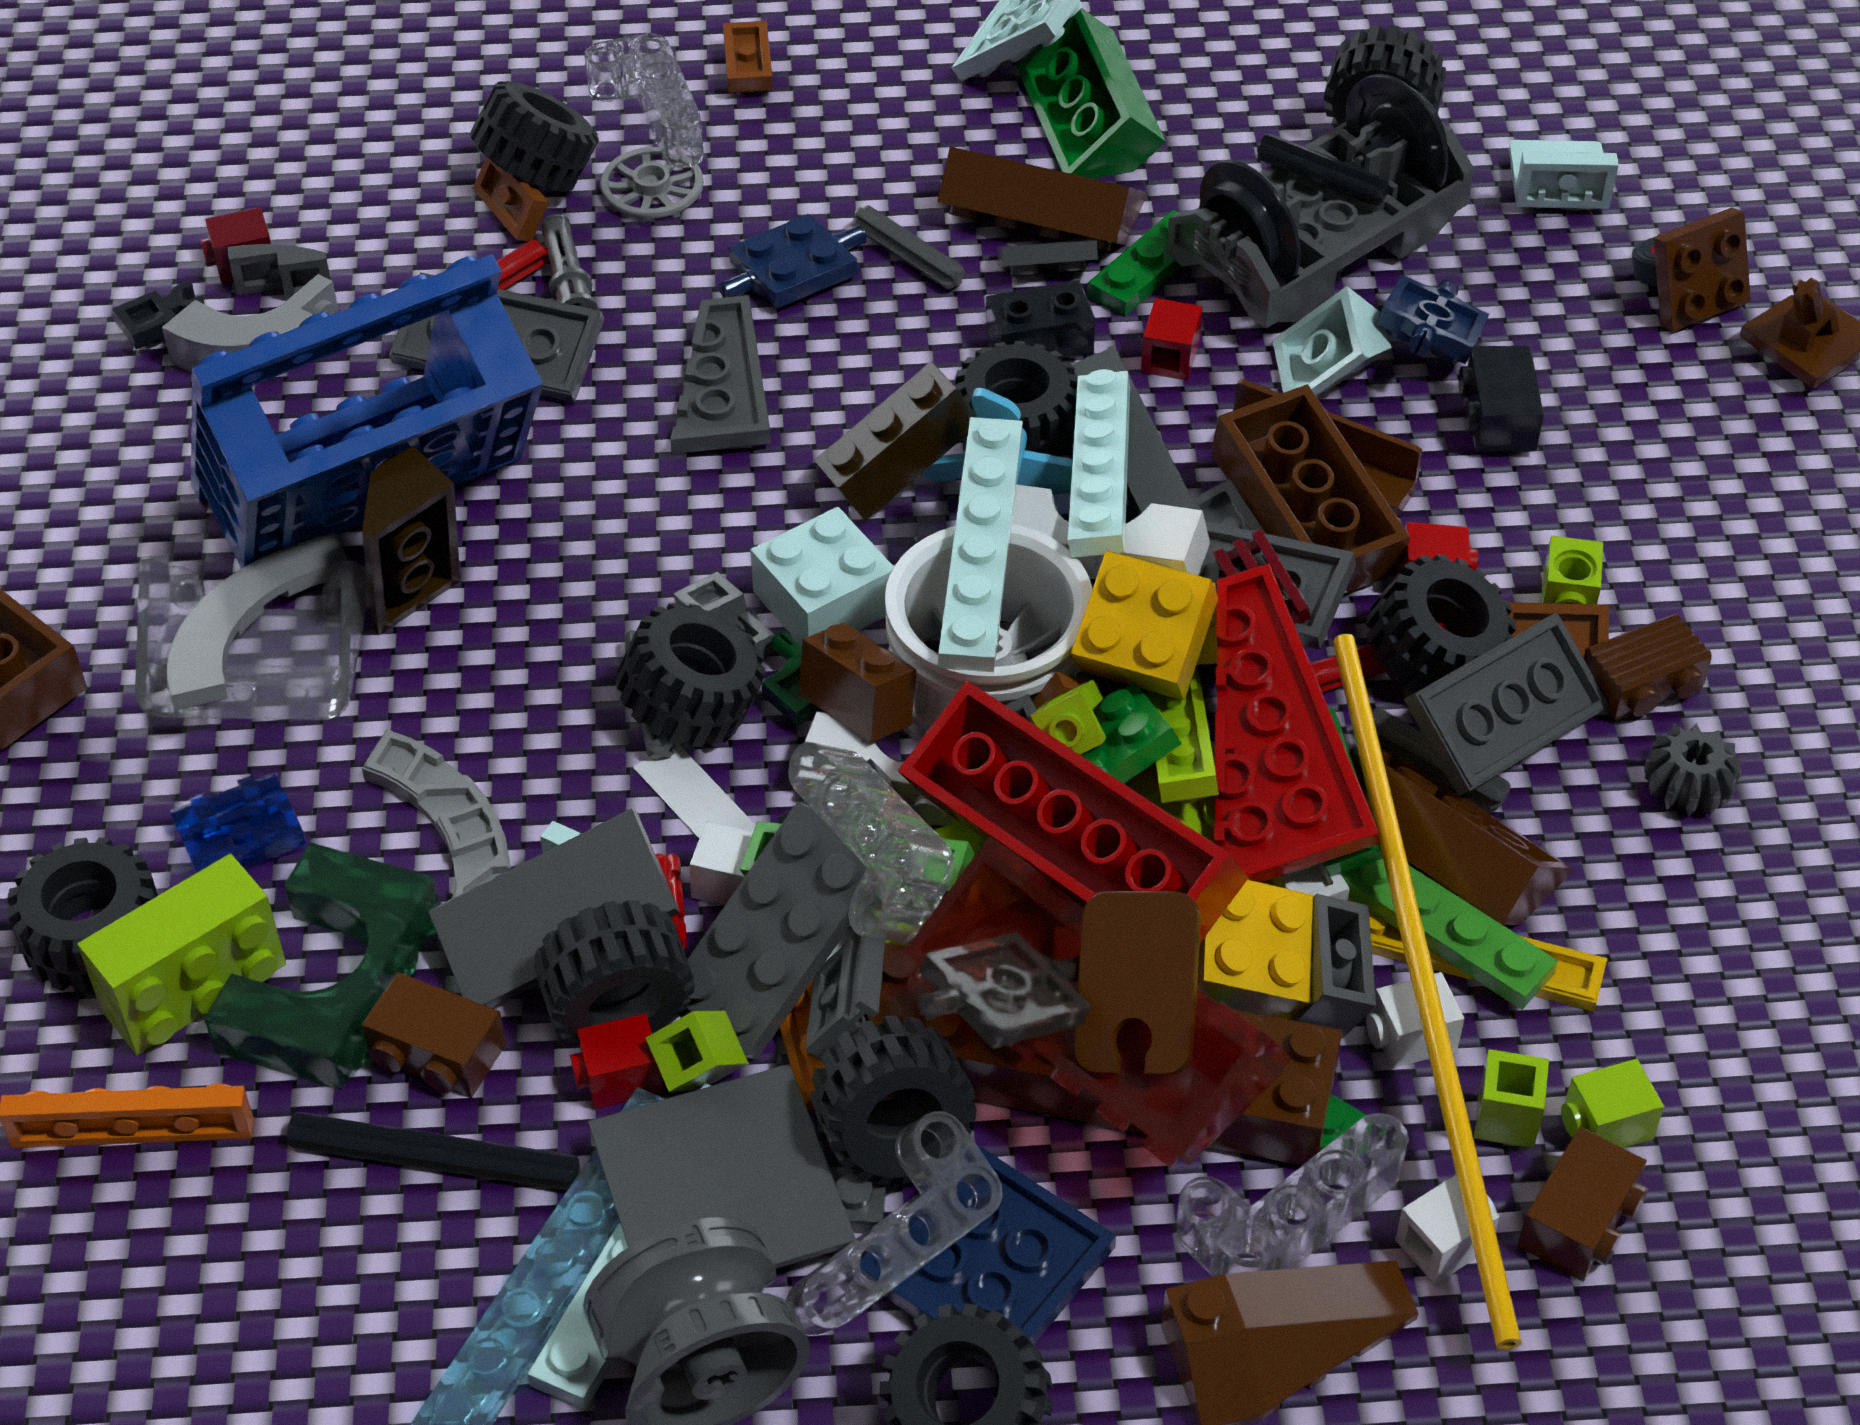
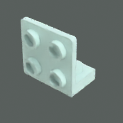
[1509,140,1619,209]

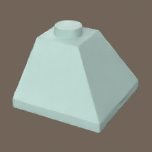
[1272,286,1391,397]

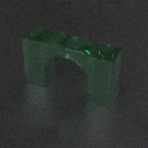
[204,842,442,1090]

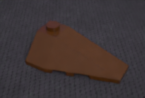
[1161,1260,1419,1425]

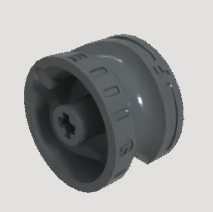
[583,1217,810,1425]

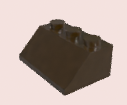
[814,361,977,521]
[362,446,461,635]

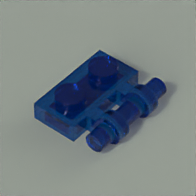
[169,773,306,874]

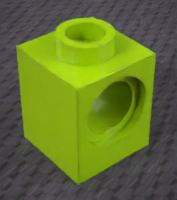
[1541,536,1603,604]

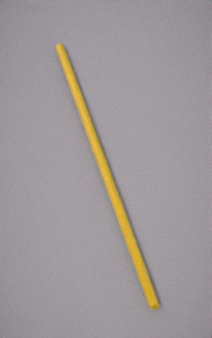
[1333,634,1522,1350]

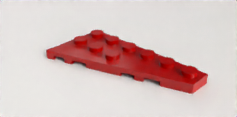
[1214,563,1380,883]

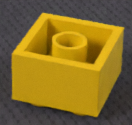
[1071,551,1218,701]
[1196,880,1313,1019]

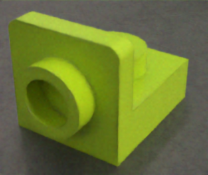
[1030,680,1106,755]

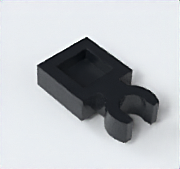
[112,282,205,350]

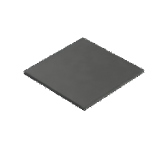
[588,1064,857,1269]

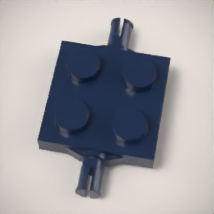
[719,214,867,309]
[1376,274,1489,364]

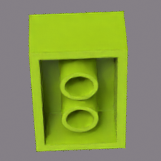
[77,853,286,1056]

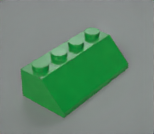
[1016,8,1166,179]

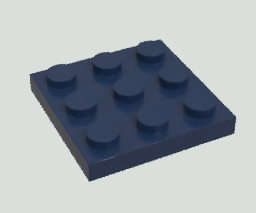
[856,1139,1116,1376]

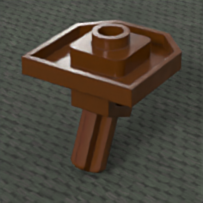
[1739,277,1860,389]

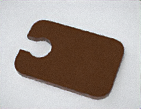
[1074,891,1201,1076]

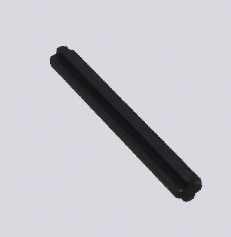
[286,1112,580,1191]

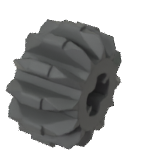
[1644,723,1742,818]

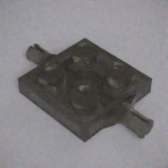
[918,932,1091,1049]

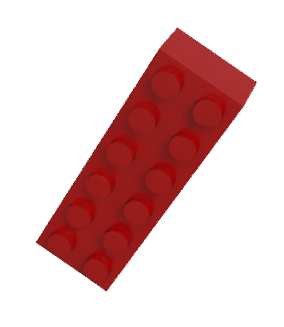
[897,680,1249,943]

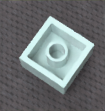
[750,507,894,646]

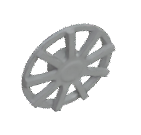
[600,147,704,222]

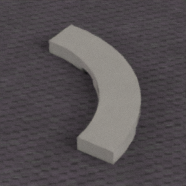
[167,532,350,711]
[362,729,511,952]

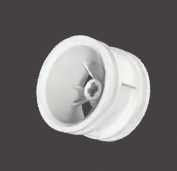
[885,524,1092,743]

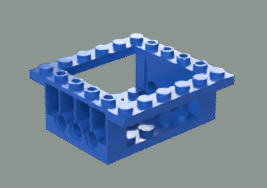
[191,253,543,568]

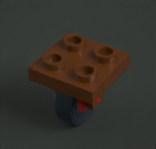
[1632,207,1751,331]

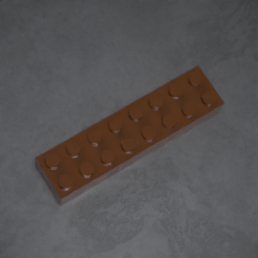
[864,943,1342,1168]

